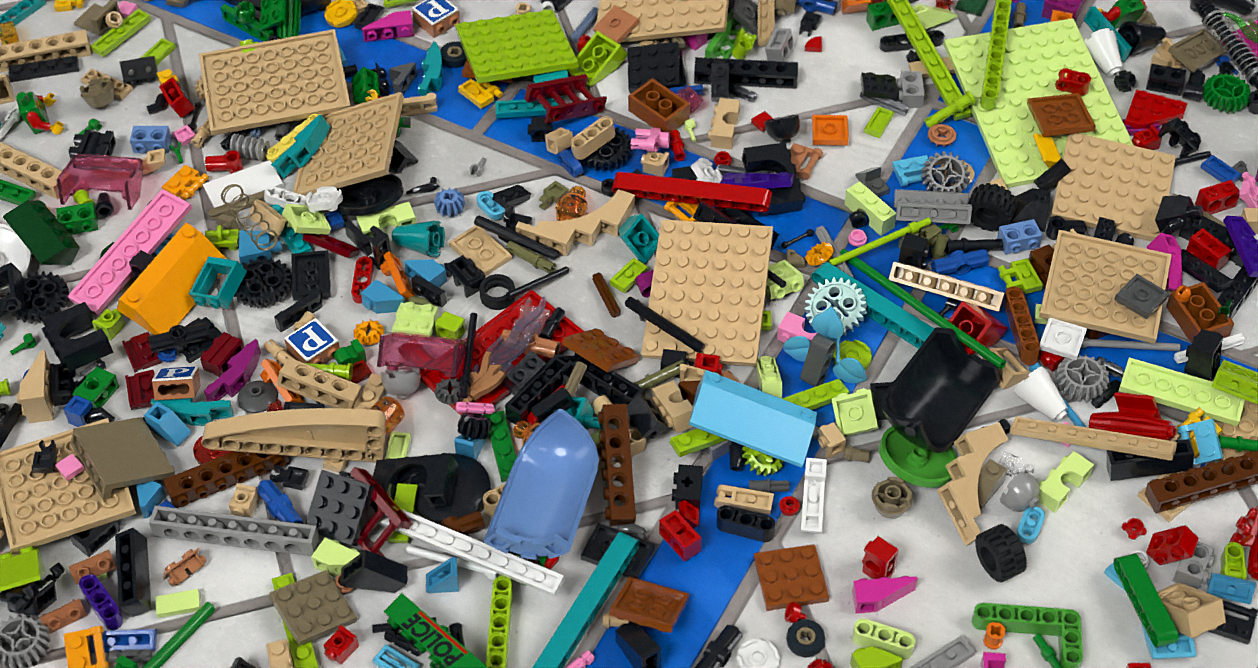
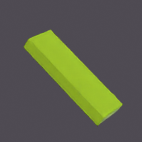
[388,484,419,544]

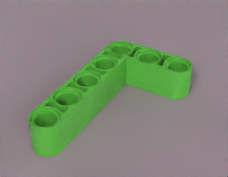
[971,603,1083,668]

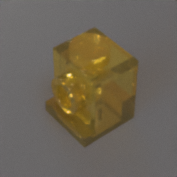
[0,20,20,45]

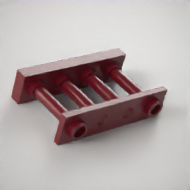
[524,74,607,124]
[350,467,413,558]

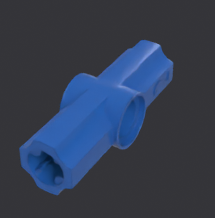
[796,0,838,15]
[930,249,989,275]
[257,479,304,524]

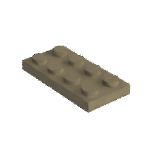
[1168,29,1228,73]

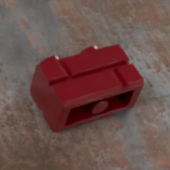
[200,332,244,377]

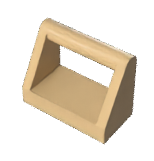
[982,347,1030,389]

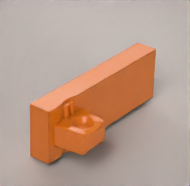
[380,251,416,300]
[260,358,305,403]

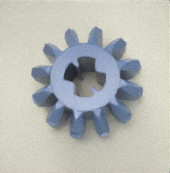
[434,187,465,218]

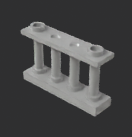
[894,189,972,224]

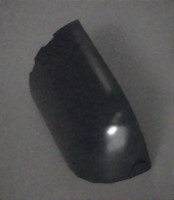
[881,327,1002,453]

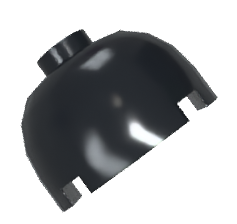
[765,114,800,143]

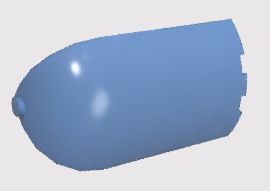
[483,409,599,559]

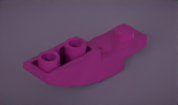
[204,339,261,402]

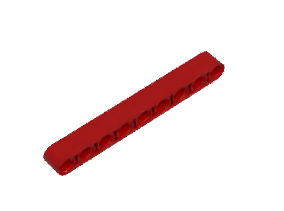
[612,172,772,212]

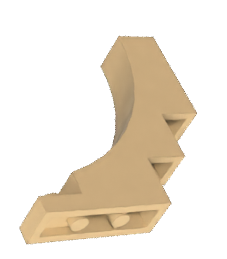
[516,189,635,256]
[937,422,1008,546]

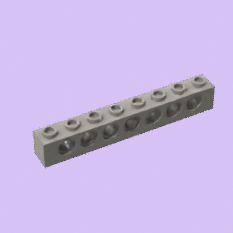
[149,506,320,556]

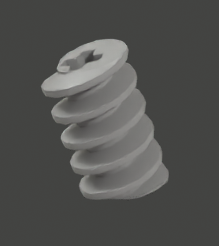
[230,133,270,161]

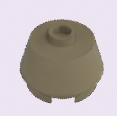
[80,78,114,108]
[872,477,913,518]

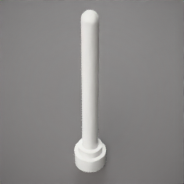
[405,545,500,580]

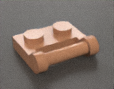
[790,143,823,180]

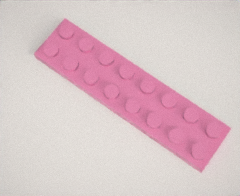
[68,189,192,316]

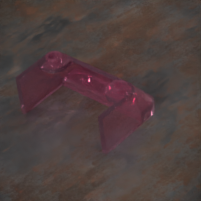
[57,154,144,210]
[377,332,467,377]

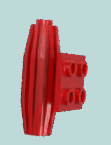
[1089,392,1176,441]
[1230,506,1258,580]

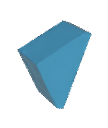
[454,435,486,460]
[136,481,166,519]
[426,556,459,593]

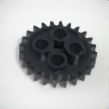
[578,127,632,171]
[234,256,292,308]
[7,271,69,324]

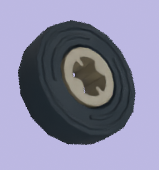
[440,41,467,68]
[786,619,825,658]

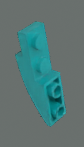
[418,41,443,96]
[271,114,330,178]
[151,398,233,426]

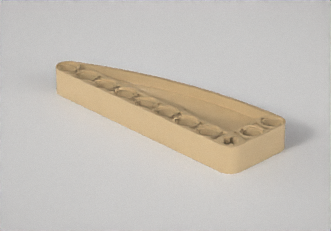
[201,408,386,462]

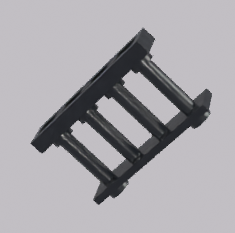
[693,201,779,250]

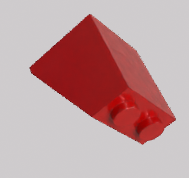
[949,301,1008,355]

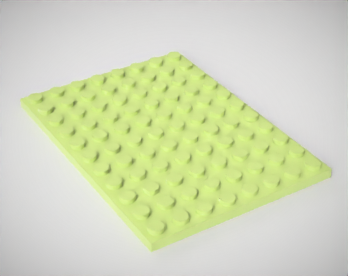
[943,18,1134,188]

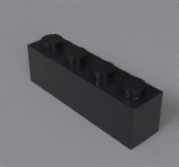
[1106,439,1194,481]
[115,528,152,617]

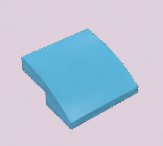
[1141,623,1196,659]

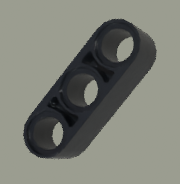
[716,505,775,542]

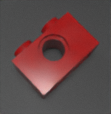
[862,536,899,579]

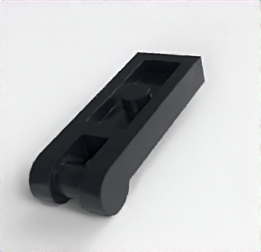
[274,289,323,332]

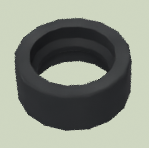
[479,274,515,310]

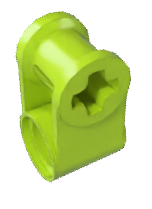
[732,27,757,59]
[1220,542,1247,580]

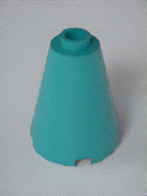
[391,220,445,257]

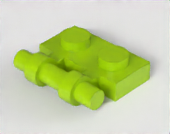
[998,258,1043,294]

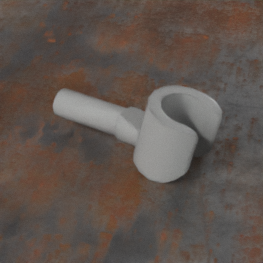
[469,157,486,177]

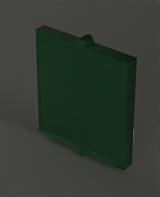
[955,0,989,17]

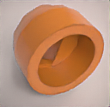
[1174,285,1191,302]

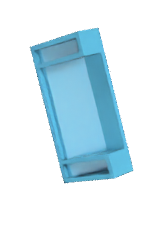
[689,370,817,468]

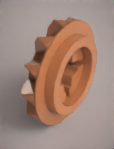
[928,124,956,147]

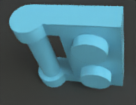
[892,155,936,187]
[1177,419,1224,466]

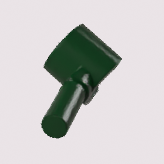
[1217,300,1232,320]

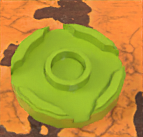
[833,340,872,370]

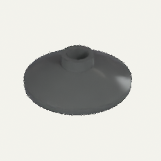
[238,380,277,413]

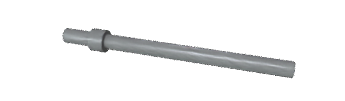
[1081,337,1180,351]

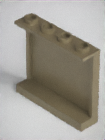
[70,417,175,500]

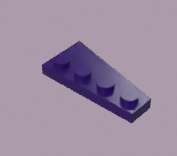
[720,172,794,188]
[1223,215,1258,277]

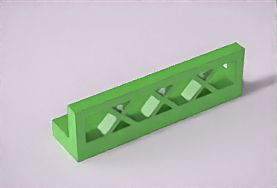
[705,8,748,59]

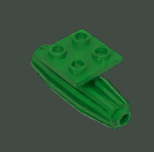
[260,0,301,39]

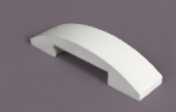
[801,458,827,534]

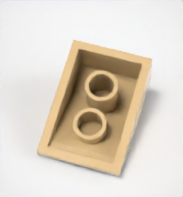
[17,350,54,423]
[1157,582,1226,638]

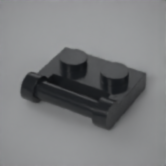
[1207,598,1258,645]

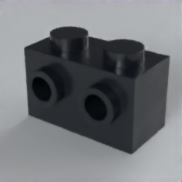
[119,56,158,85]

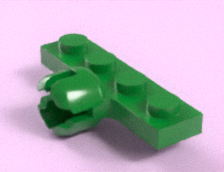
[220,1,275,42]

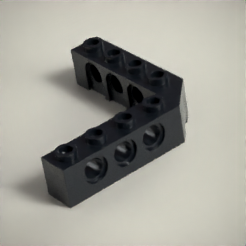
[1179,216,1258,319]
[505,353,645,429]

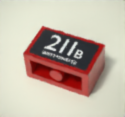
[159,77,195,118]

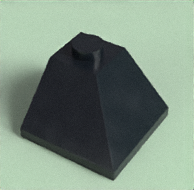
[1010,188,1051,232]

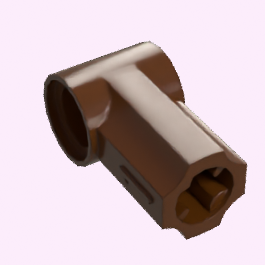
[441,511,485,535]

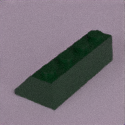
[3,200,80,265]

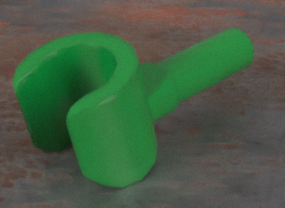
[78,119,102,134]
[170,141,183,164]
[938,223,959,233]
[10,333,36,355]

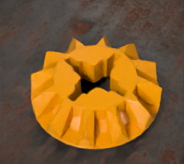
[805,242,834,266]
[353,318,384,345]

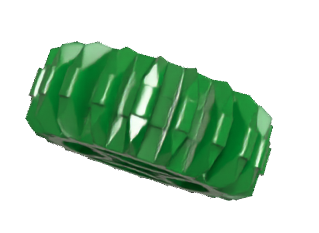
[1202,73,1251,114]

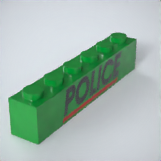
[384,593,488,668]

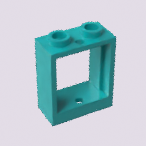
[189,256,247,309]

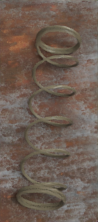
[221,184,278,251]

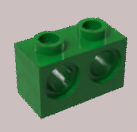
[866,1,900,31]
[351,66,380,105]
[56,202,98,235]

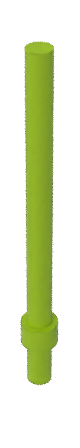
[829,217,931,266]

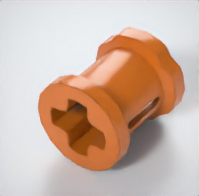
[983,622,1005,650]

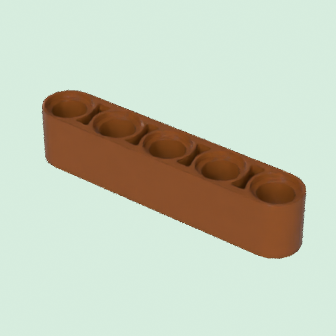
[1004,286,1040,365]

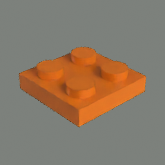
[812,115,849,145]

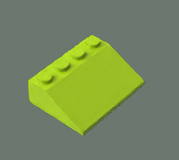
[0,546,46,591]

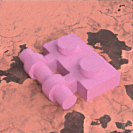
[1239,172,1258,208]

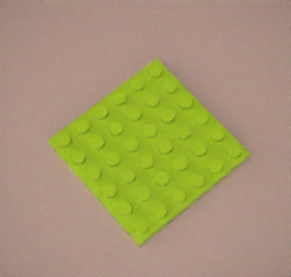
[455,9,578,83]

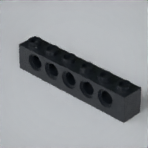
[694,57,798,89]

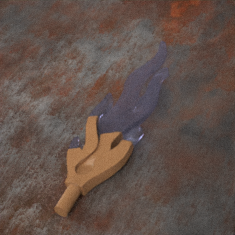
[462,297,546,403]

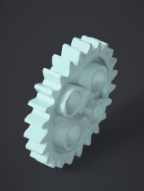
[805,277,867,336]

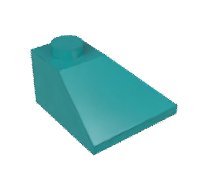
[619,213,659,264]

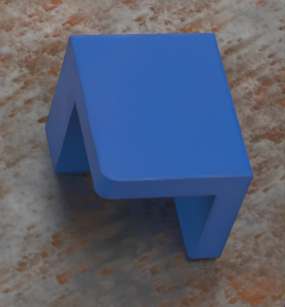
[63,395,93,427]

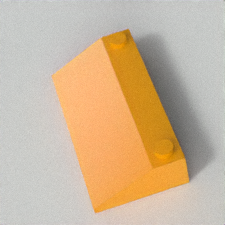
[117,222,226,335]

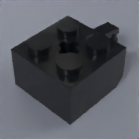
[1184,329,1223,382]

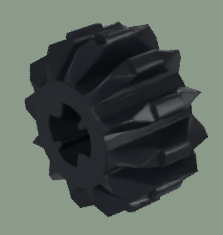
[457,413,492,440]

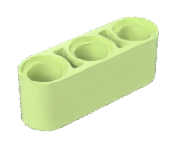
[852,619,915,660]

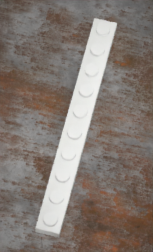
[378,510,565,597]

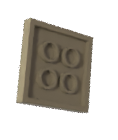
[269,570,357,646]

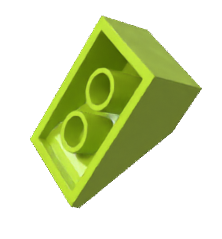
[567,31,628,87]

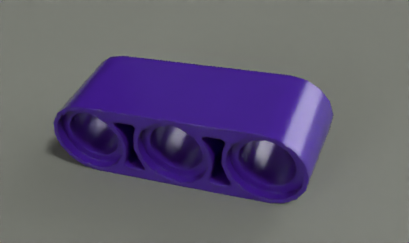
[79,574,123,630]

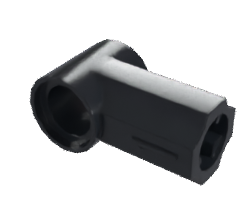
[1182,70,1205,102]
[1046,216,1085,240]

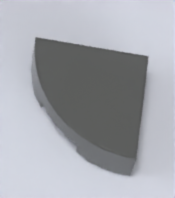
[1232,160,1248,182]

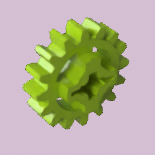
[742,446,784,476]

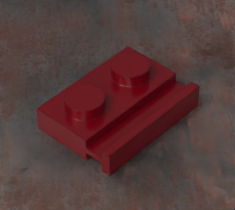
[122,332,161,373]
[125,370,155,410]

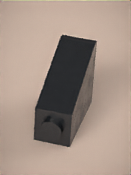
[340,550,408,593]
[615,622,661,668]

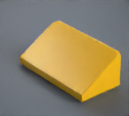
[1033,133,1061,168]

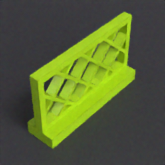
[1211,359,1258,404]

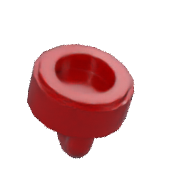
[577,34,591,52]
[784,601,807,624]

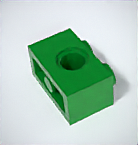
[72,366,119,409]

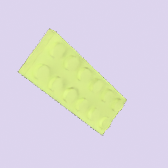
[1119,357,1245,426]

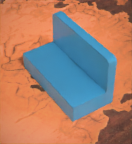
[1207,573,1256,604]

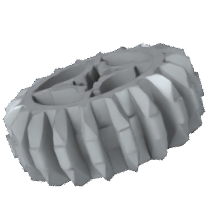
[921,151,970,193]
[1055,354,1109,403]
[0,614,51,668]

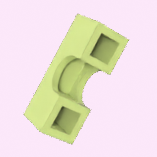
[844,181,896,236]
[356,202,416,237]
[1038,451,1094,513]

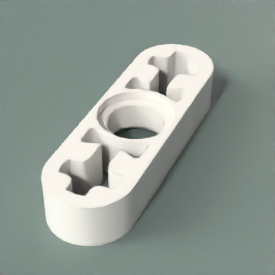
[264,186,307,208]

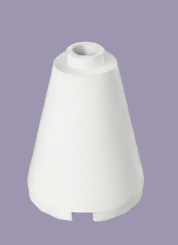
[1084,28,1123,77]
[1014,366,1068,421]

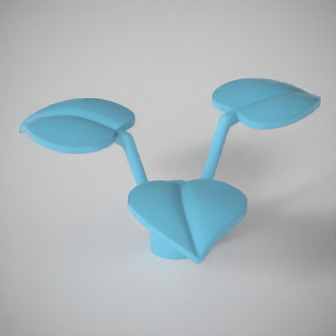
[783,306,868,383]

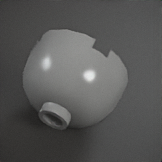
[381,367,421,399]
[1000,470,1040,512]

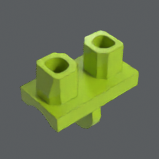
[205,225,239,251]

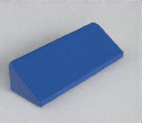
[90,629,157,653]

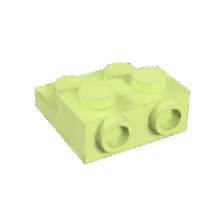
[282,204,331,235]
[766,260,804,300]
[392,302,438,340]
[831,388,879,437]

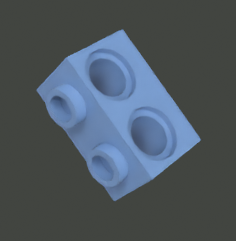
[130,126,172,153]
[997,219,1042,255]

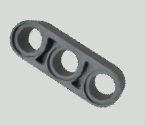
[800,333,836,387]

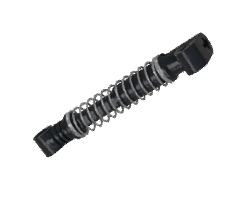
[1190,0,1258,115]

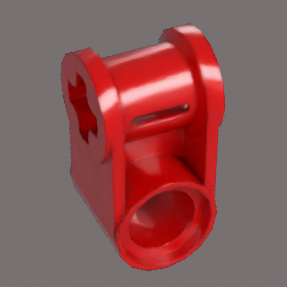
[1055,68,1091,96]

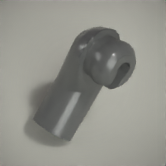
[618,523,647,540]

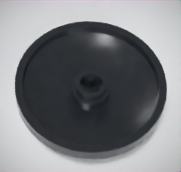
[335,174,404,216]
[410,453,491,525]

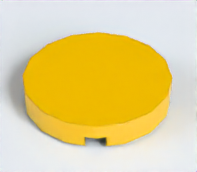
[324,0,358,28]

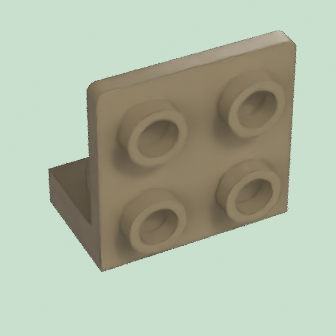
[74,0,121,36]

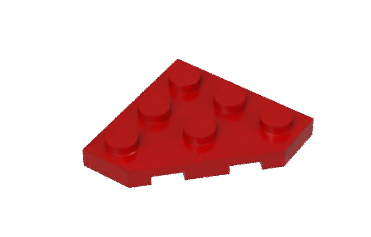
[1124,89,1188,129]

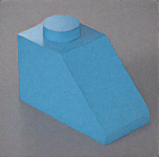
[404,259,447,287]
[361,279,405,314]

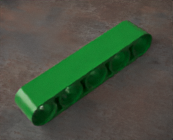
[1113,553,1179,648]

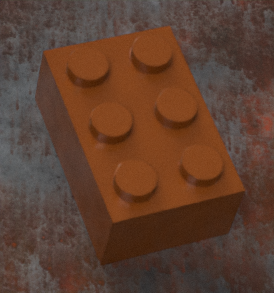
[628,78,690,133]
[1166,282,1234,343]

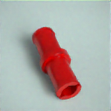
[670,129,686,161]

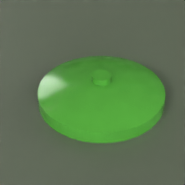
[879,427,957,488]

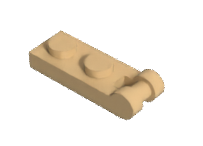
[401,93,438,116]
[714,485,774,515]

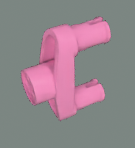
[631,128,670,152]

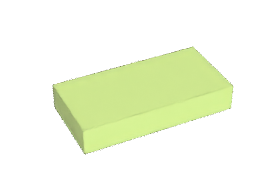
[385,431,411,459]
[156,589,201,618]

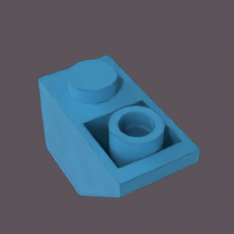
[144,402,191,446]

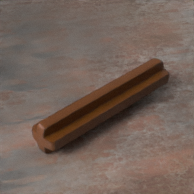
[592,272,621,318]

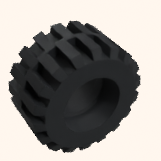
[968,183,1017,231]
[975,524,1027,583]

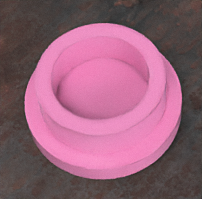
[848,229,867,247]

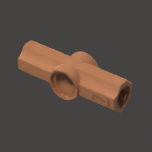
[500,329,561,358]

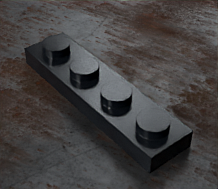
[8,55,79,82]
[1181,249,1233,293]

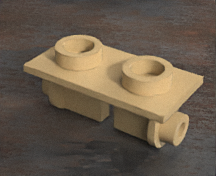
[1155,38,1185,69]

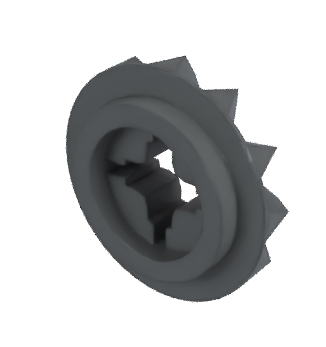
[434,376,463,404]

